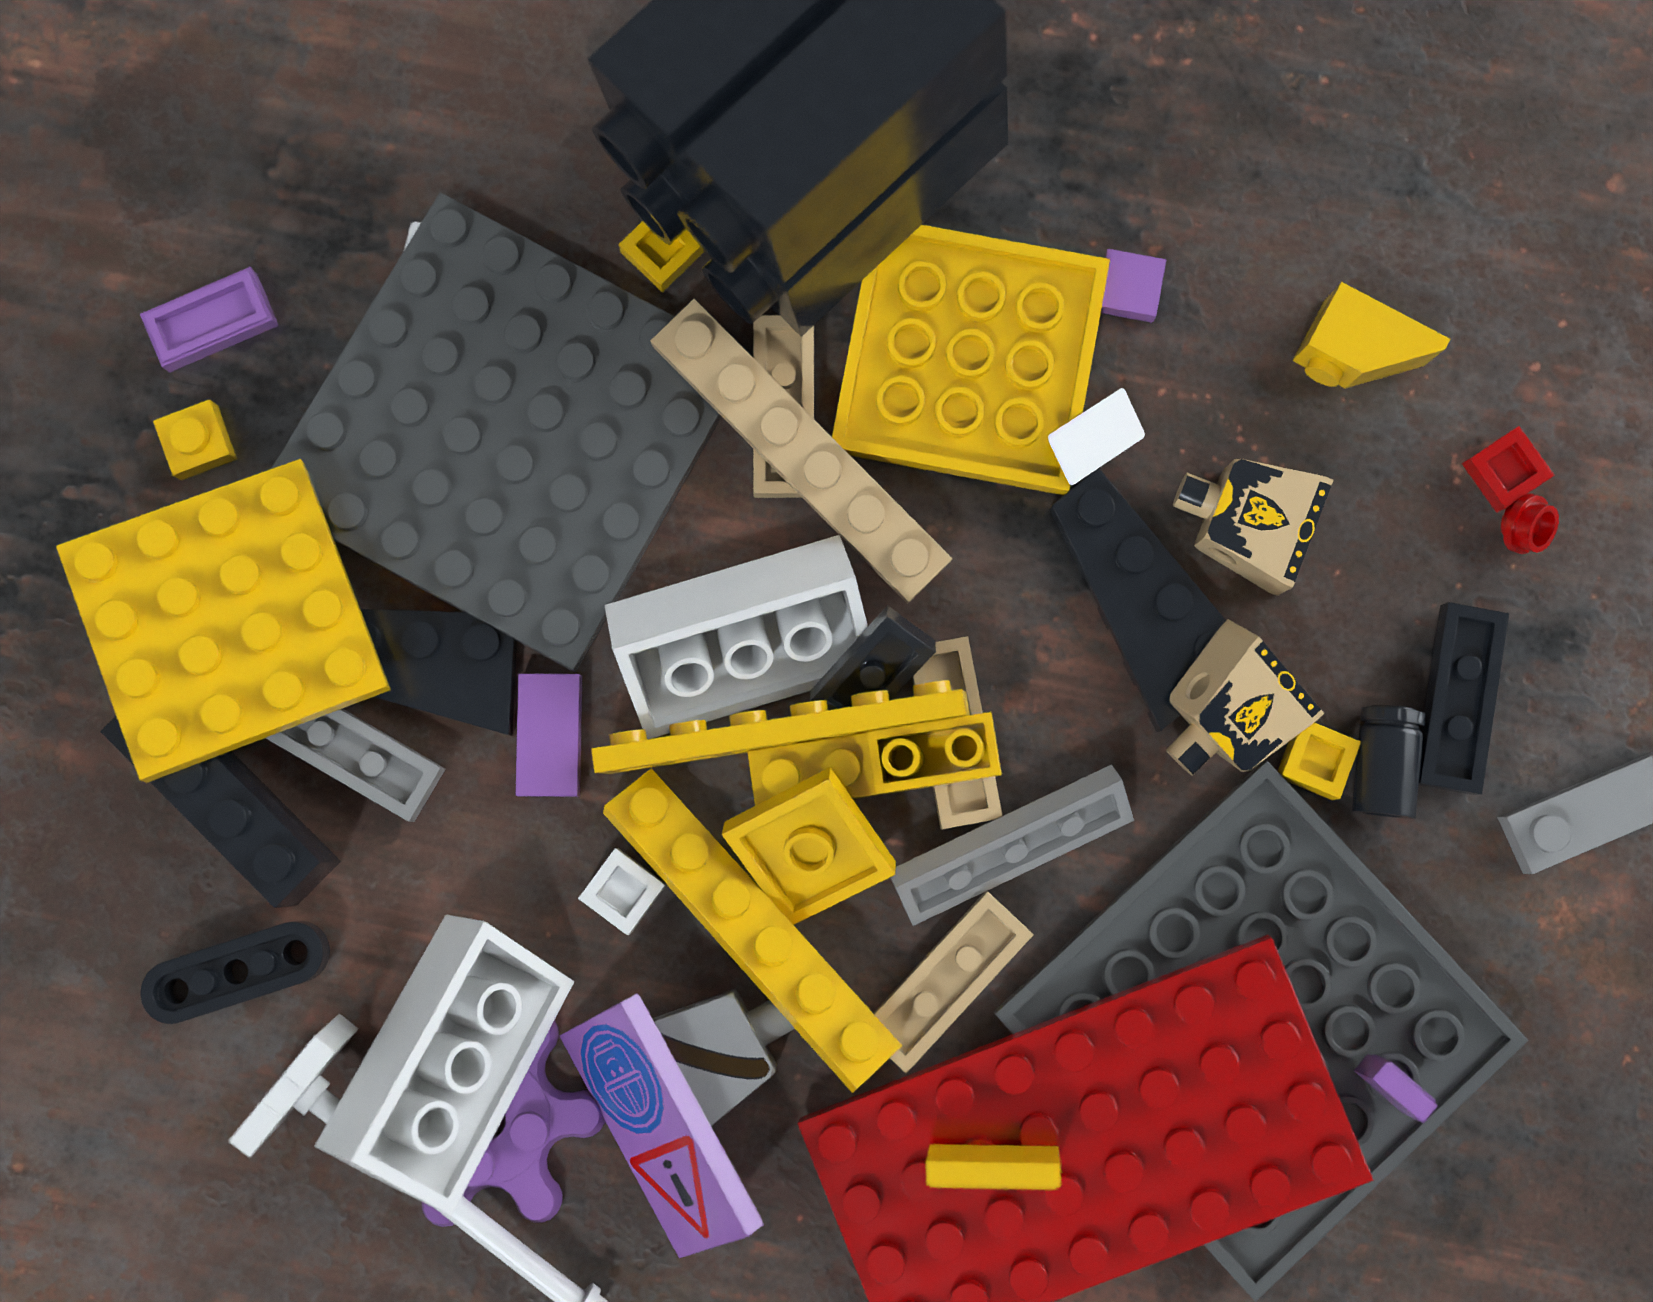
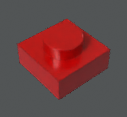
[1461,426,1555,513]

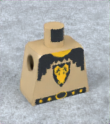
[1173,459,1333,596]
[1166,619,1324,776]

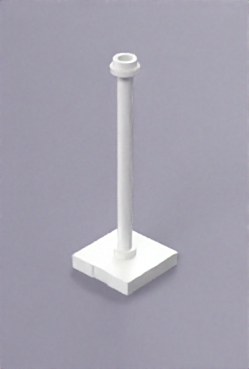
[229,1014,608,1302]

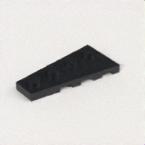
[1049,468,1226,732]
[360,609,517,736]

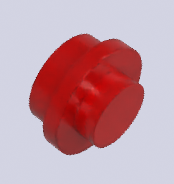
[1501,493,1559,554]

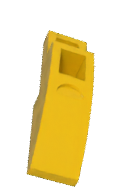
[747,712,1002,806]

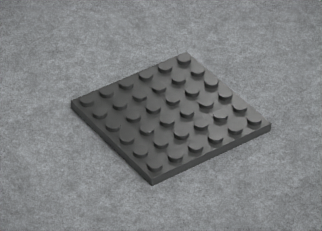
[271,192,722,673]
[993,761,1529,1302]

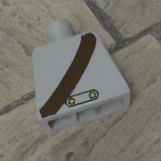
[652,989,795,1126]

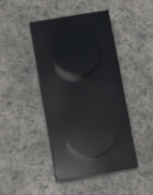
[810,605,936,710]

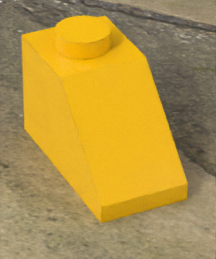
[1292,282,1450,388]

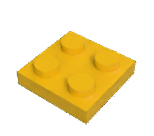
[722,767,896,925]

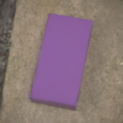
[140,267,279,372]
[516,674,582,797]

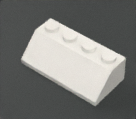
[605,535,868,739]
[315,915,574,1216]

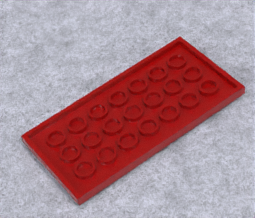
[797,934,1374,1302]

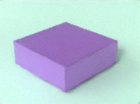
[1101,249,1166,323]
[1354,1054,1437,1123]

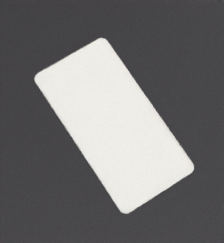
[1048,388,1145,485]

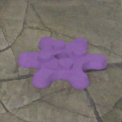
[422,1020,605,1227]

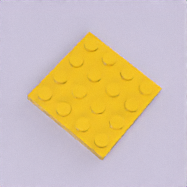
[832,225,1110,495]
[56,459,391,783]

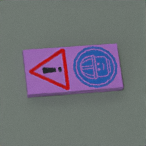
[560,994,763,1258]

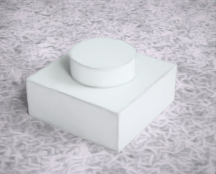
[578,848,666,935]

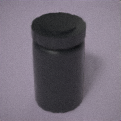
[1352,705,1426,819]

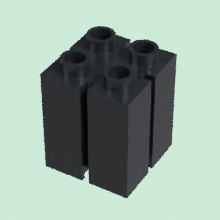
[587,0,1008,337]

